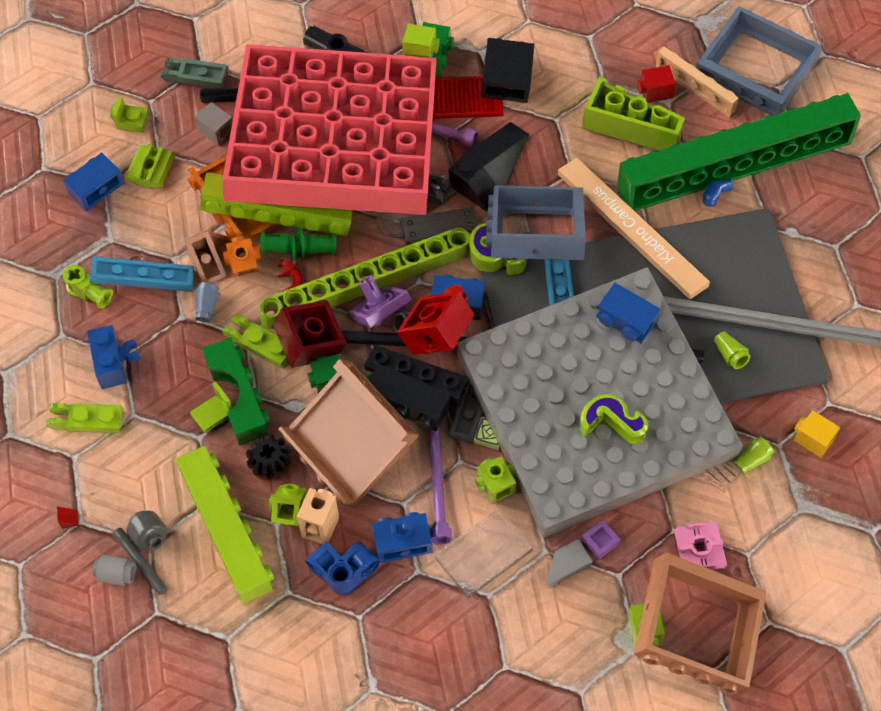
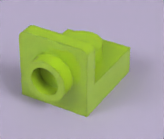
[110,97,150,133]

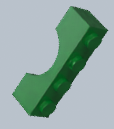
[202,337,271,446]

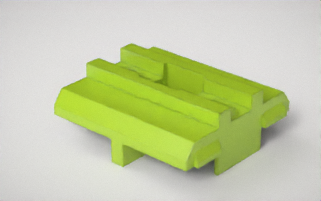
[125,144,176,189]

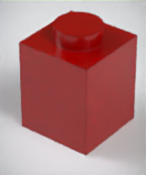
[637,65,676,103]

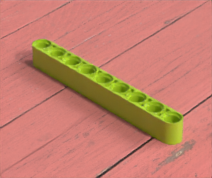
[259,228,470,329]

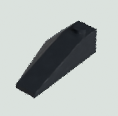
[449,122,529,212]

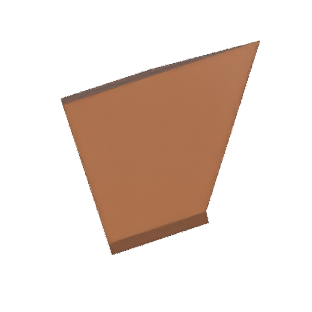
[184,230,231,283]

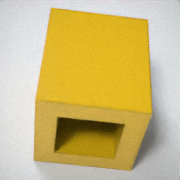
[794,410,840,458]

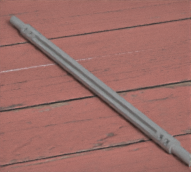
[663,296,881,347]

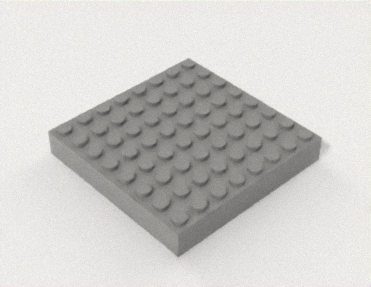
[457,267,743,539]

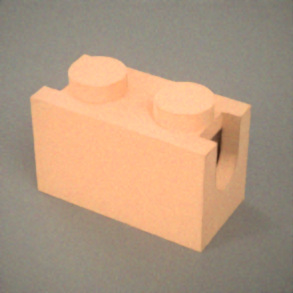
[297,488,339,544]

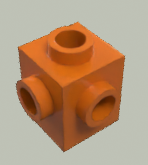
[223,236,261,277]

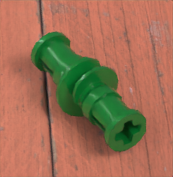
[260,228,336,260]

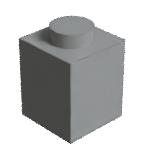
[195,102,233,146]

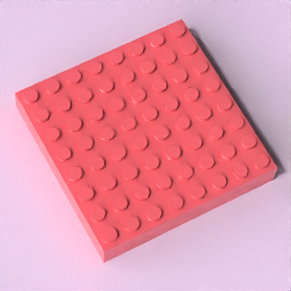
[222,44,436,215]

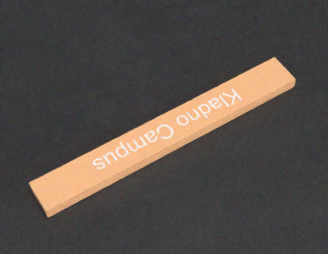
[558,158,710,299]

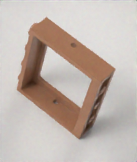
[633,552,767,694]

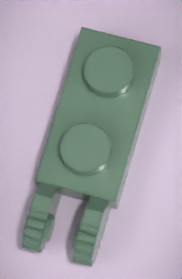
[160,58,229,88]

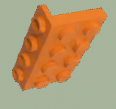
[187,155,282,242]

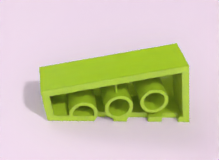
[582,76,685,150]

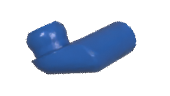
[703,179,733,207]

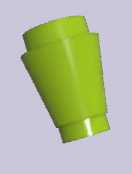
[714,331,750,369]
[733,437,774,475]

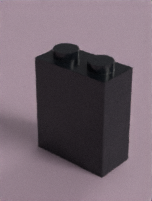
[481,38,534,103]

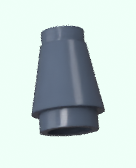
[195,283,220,322]

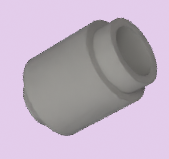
[93,555,136,586]

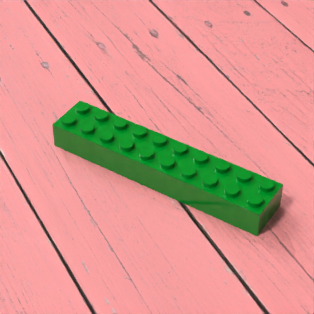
[617,93,861,211]

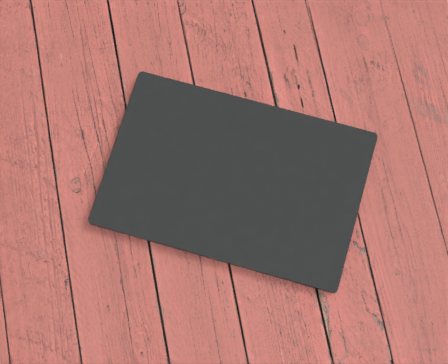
[480,208,829,404]

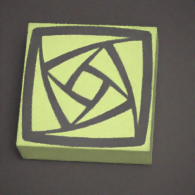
[474,417,500,450]

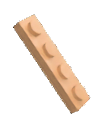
[656,47,739,118]

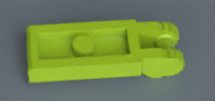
[222,314,288,368]
[46,403,123,433]

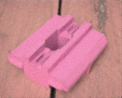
[674,522,727,571]

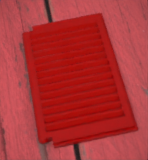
[433,76,503,119]

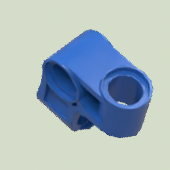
[305,542,380,595]

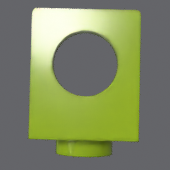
[190,381,232,433]

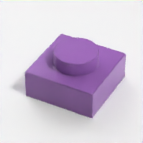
[581,520,621,559]

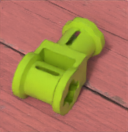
[63,265,113,309]

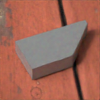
[546,539,593,588]

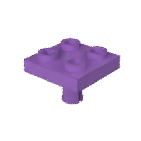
[347,275,412,327]

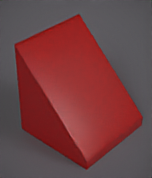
[56,506,79,529]

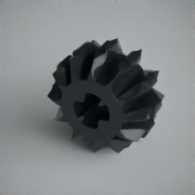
[246,433,292,480]

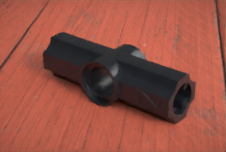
[303,26,368,53]

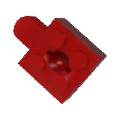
[397,285,475,355]

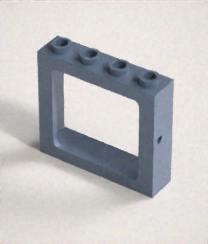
[696,6,822,116]
[486,185,585,260]

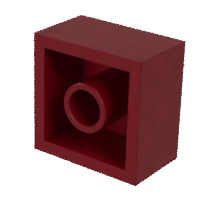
[273,300,347,368]

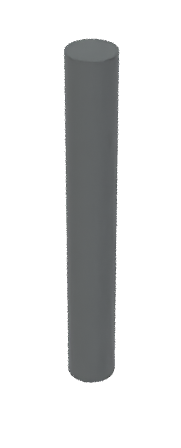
[113,528,168,595]

